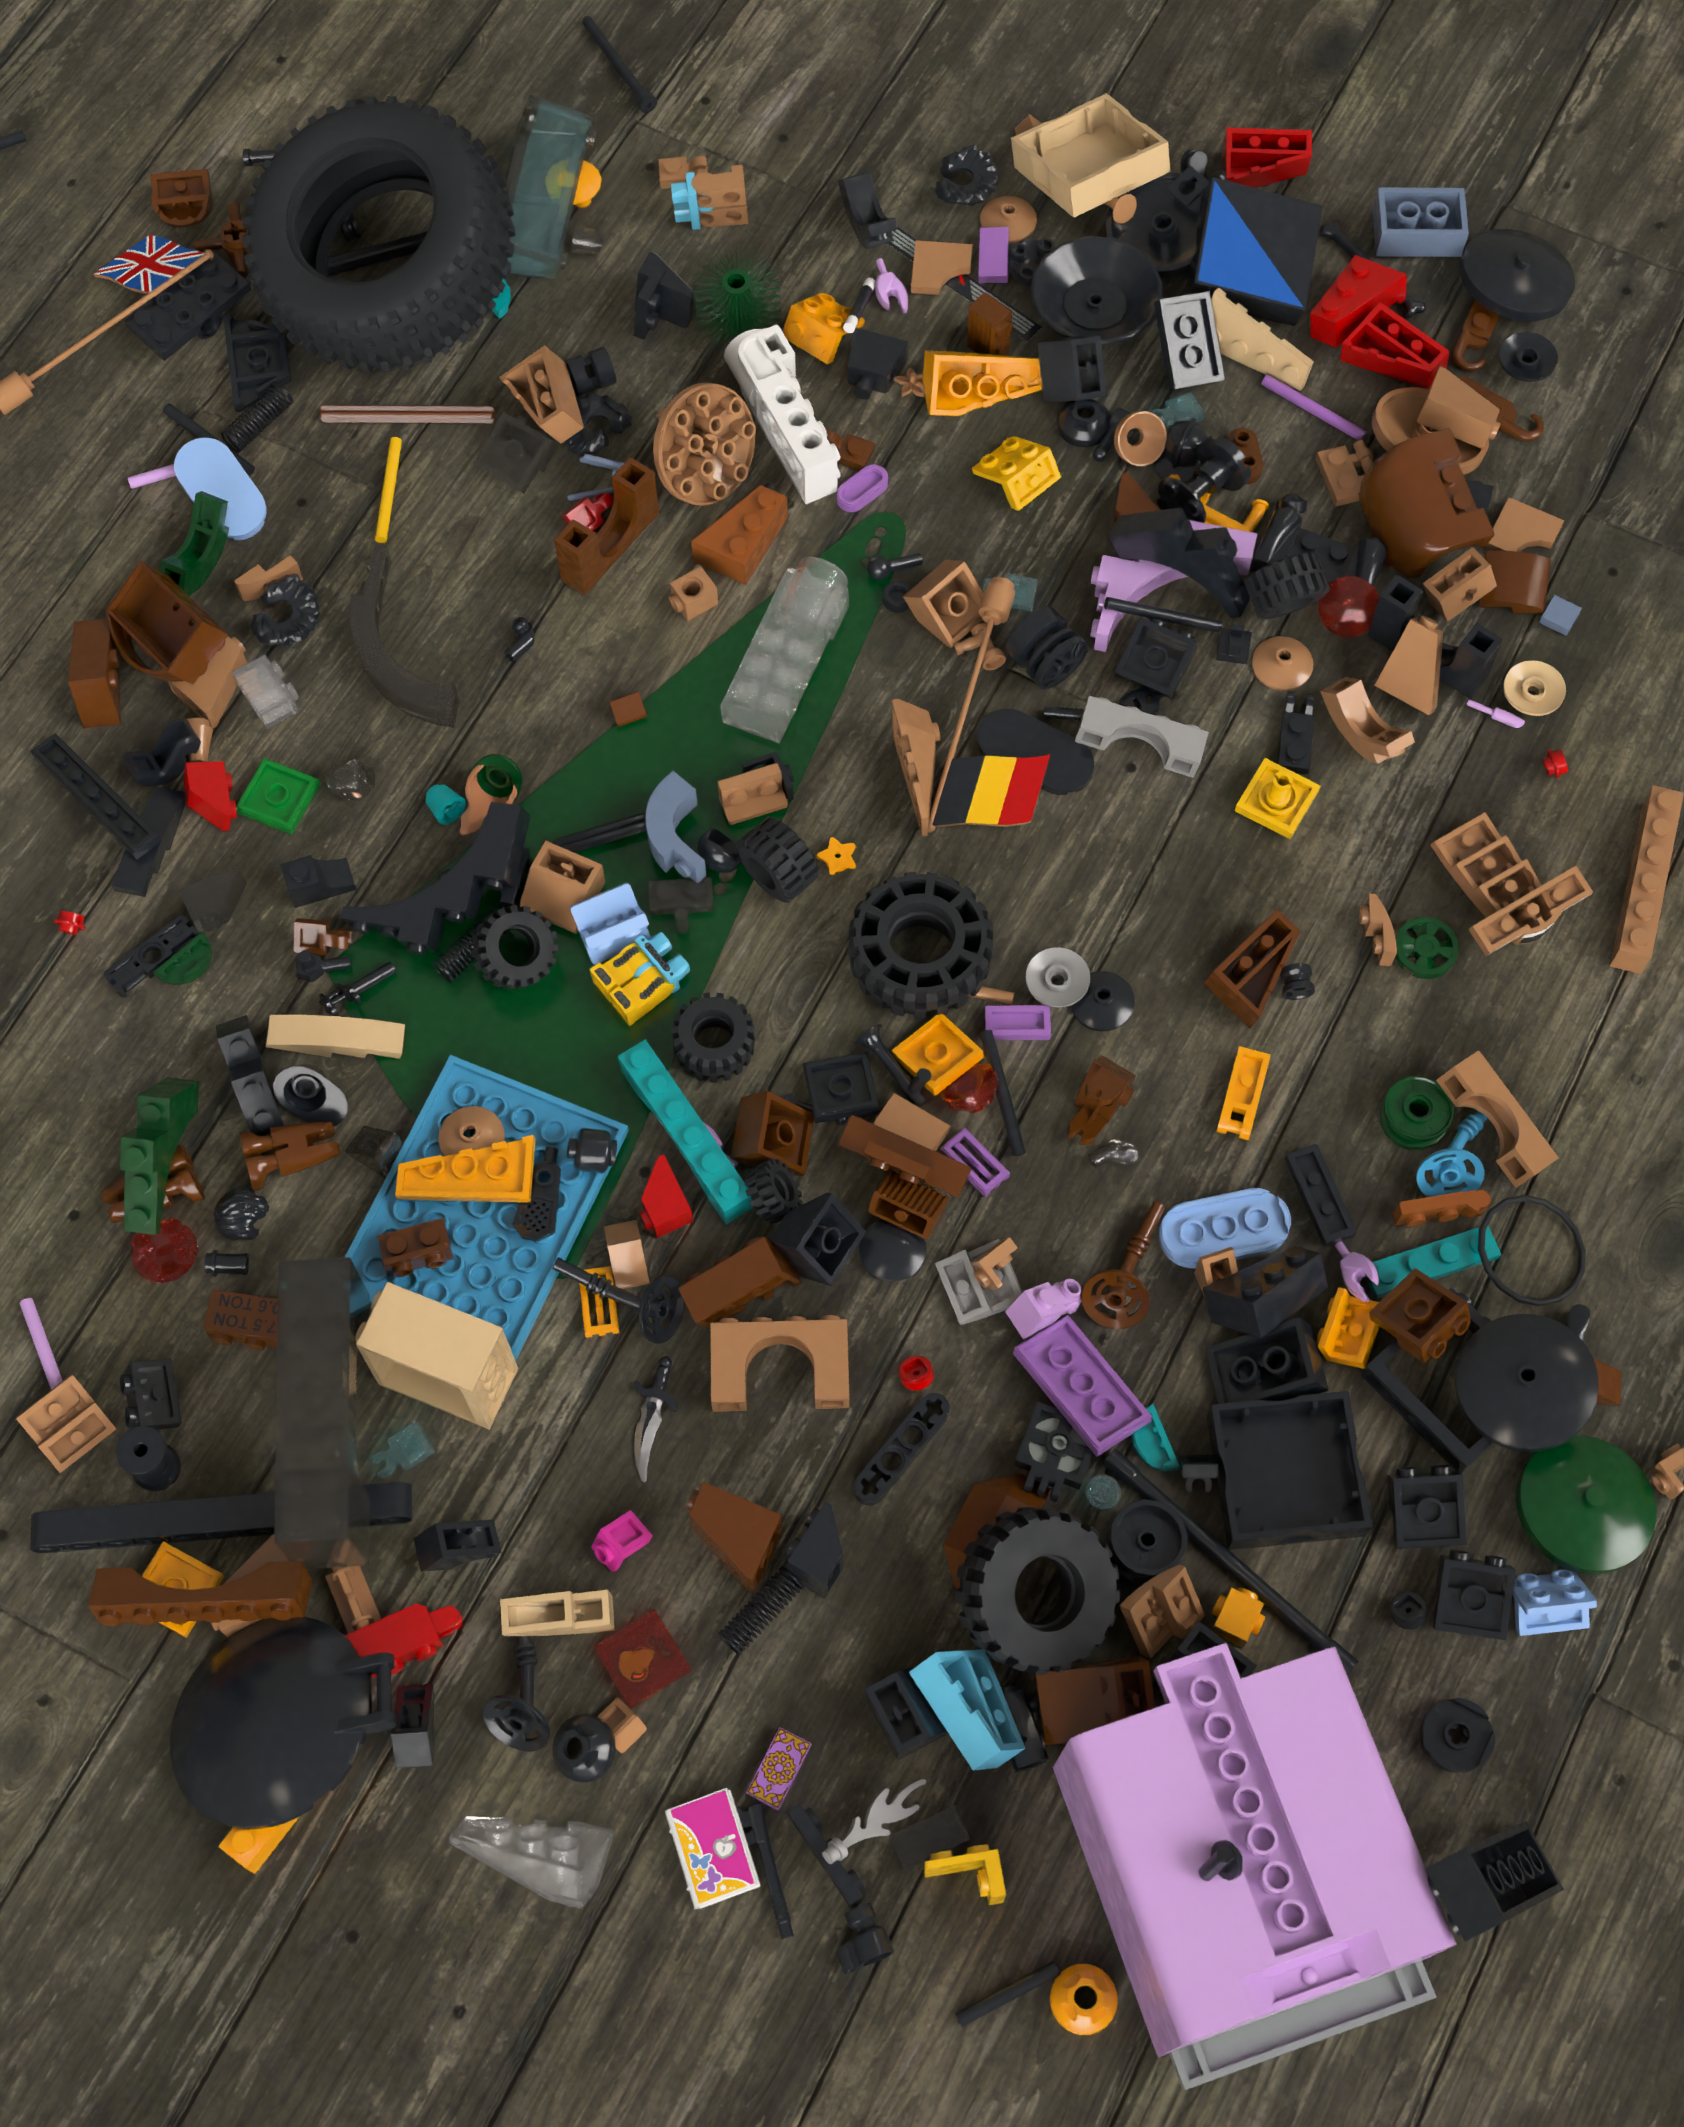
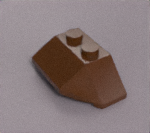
[943,1473,1052,1589]

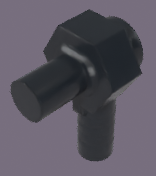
[295,950,351,982]

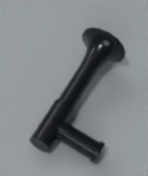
[854,1024,932,1108]

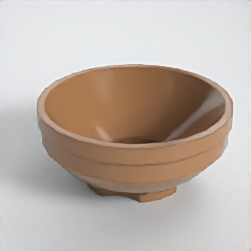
[1114,411,1167,466]

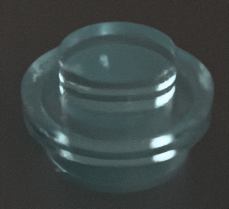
[1085,1475,1121,1510]

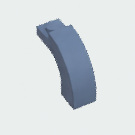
[645,771,706,884]

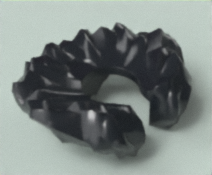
[934,145,999,206]
[566,394,632,454]
[251,574,320,646]

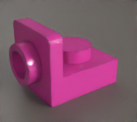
[592,1510,653,1572]

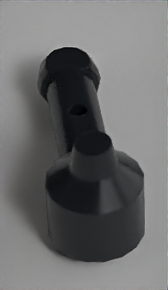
[1093,407,1137,462]

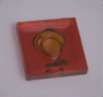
[594,1609,692,1710]

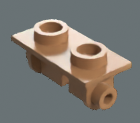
[325,1561,381,1634]

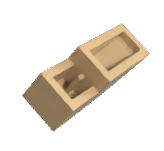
[500,1590,615,1636]

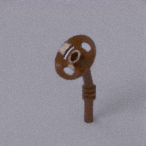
[1082,1201,1165,1329]

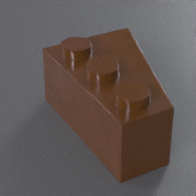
[1204,909,1301,1028]

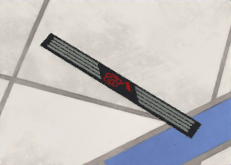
[887,227,1042,342]

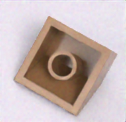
[903,560,984,648]

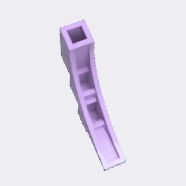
[1090,520,1257,652]

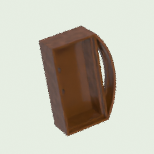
[106,561,228,685]

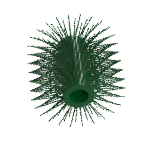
[693,247,783,352]

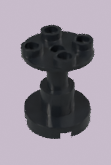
[1157,436,1251,523]

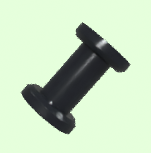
[116,1426,181,1492]

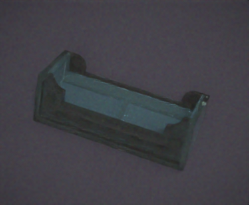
[505,94,597,279]

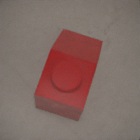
[639,1154,693,1238]

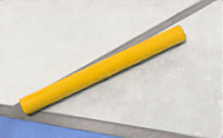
[375,437,402,543]

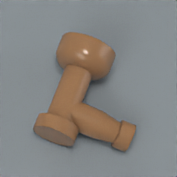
[953,623,1006,670]

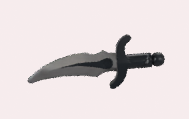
[634,1356,678,1483]

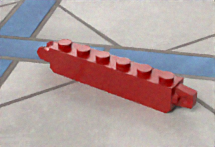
[345,1603,463,1678]

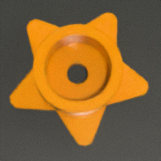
[816,837,856,875]

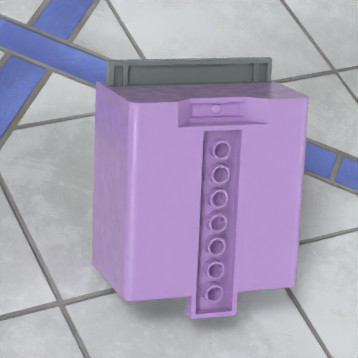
[1053,1643,1457,2091]

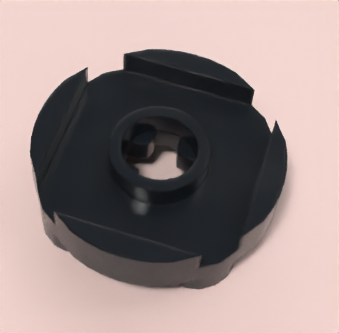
[1420,1698,1495,1773]

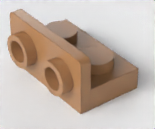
[718,763,788,825]

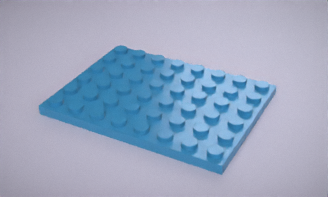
[330,1055,629,1361]

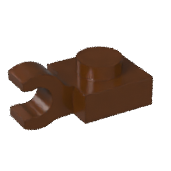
[825,429,875,471]
[294,918,352,955]

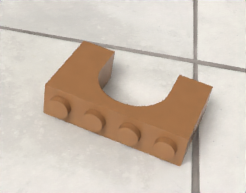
[710,1315,849,1412]

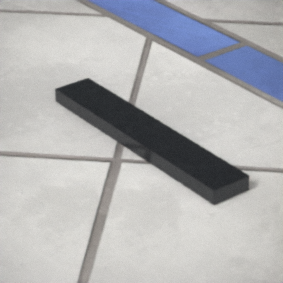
[30,733,162,860]

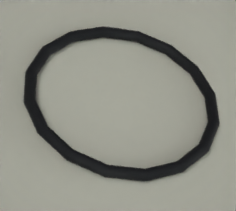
[1478,1195,1586,1306]

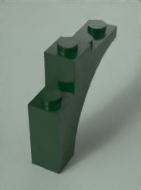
[120,1077,199,1235]

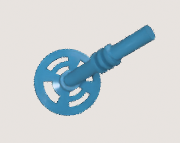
[1416,1110,1488,1197]

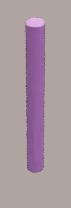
[1261,374,1367,441]

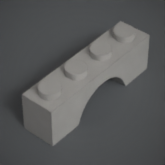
[1075,696,1209,778]

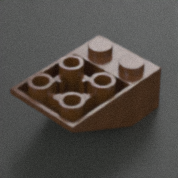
[1035,1656,1155,1745]

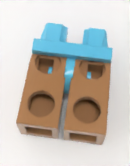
[671,164,748,230]

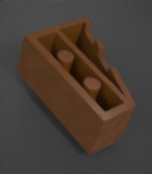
[68,618,121,728]
[678,1237,802,1328]

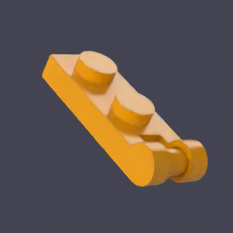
[1216,1046,1271,1140]

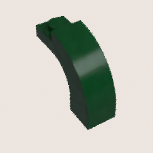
[159,491,229,596]

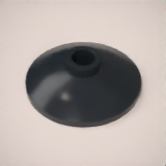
[1498,332,1558,382]
[1071,971,1135,1031]

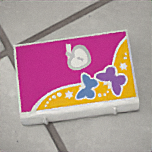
[665,1788,761,1909]

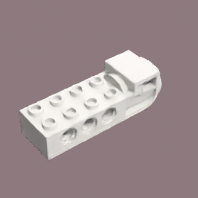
[724,325,840,504]

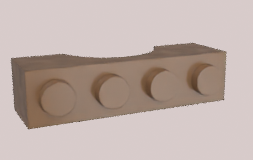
[1436,1050,1559,1188]

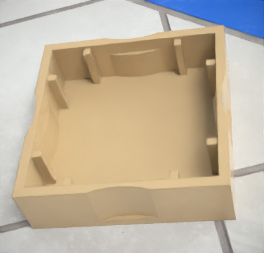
[1011,93,1170,218]

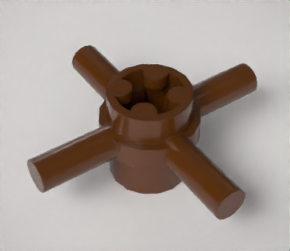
[194,203,249,278]

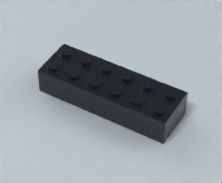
[1425,1821,1564,1942]

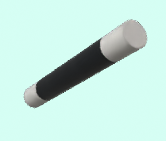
[843,278,876,333]

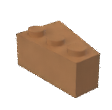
[499,345,584,443]

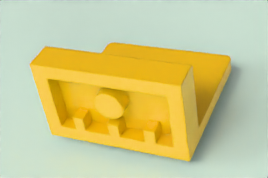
[972,436,1061,511]
[924,1844,1006,1905]

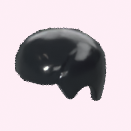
[697,827,742,873]

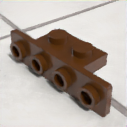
[839,1115,971,1198]

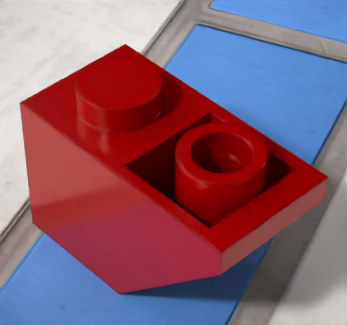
[183,761,236,831]

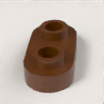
[1228,428,1263,484]

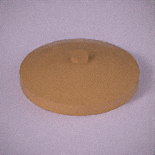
[1371,387,1489,475]

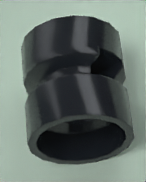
[564,347,617,397]

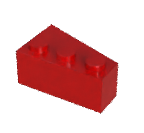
[1222,128,1312,188]
[1310,255,1407,347]
[1340,302,1450,389]

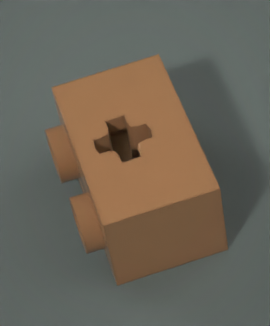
[1422,547,1497,622]

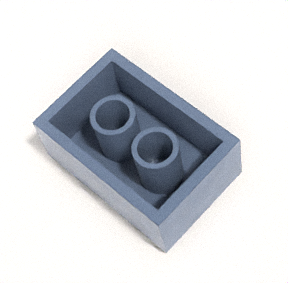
[1372,187,1469,257]

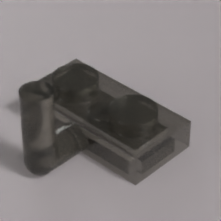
[648,877,714,934]

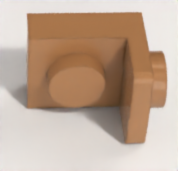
[971,1237,1018,1290]

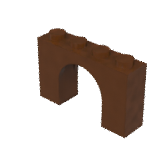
[554,457,659,596]

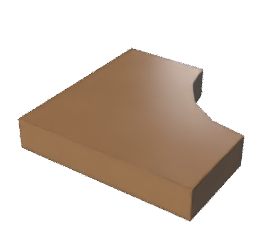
[911,240,973,295]
[1484,497,1564,552]

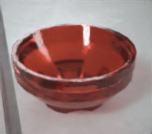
[941,1064,999,1113]

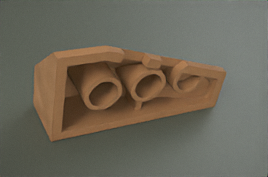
[892,699,940,837]

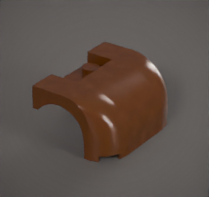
[1358,428,1495,578]

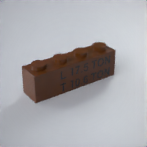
[203,1289,351,1361]

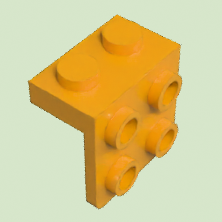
[782,293,865,364]

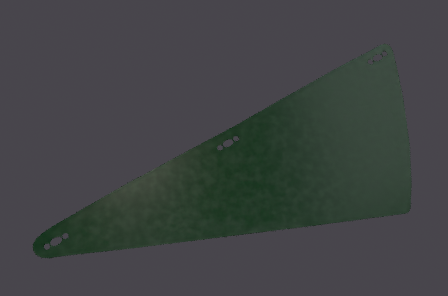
[329,512,906,1279]

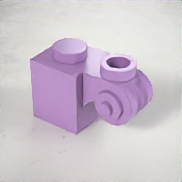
[1006,1279,1082,1340]

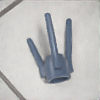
[567,454,625,501]

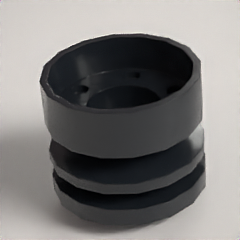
[1006,606,1089,690]

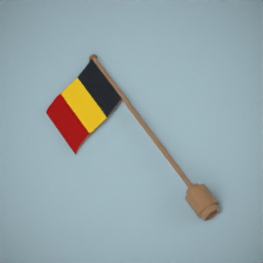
[928,577,1050,833]

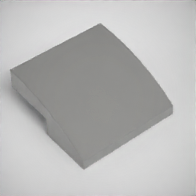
[935,1239,1023,1325]

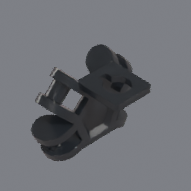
[1168,149,1228,207]

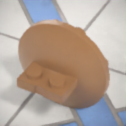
[653,382,756,506]

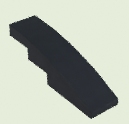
[112,787,186,897]

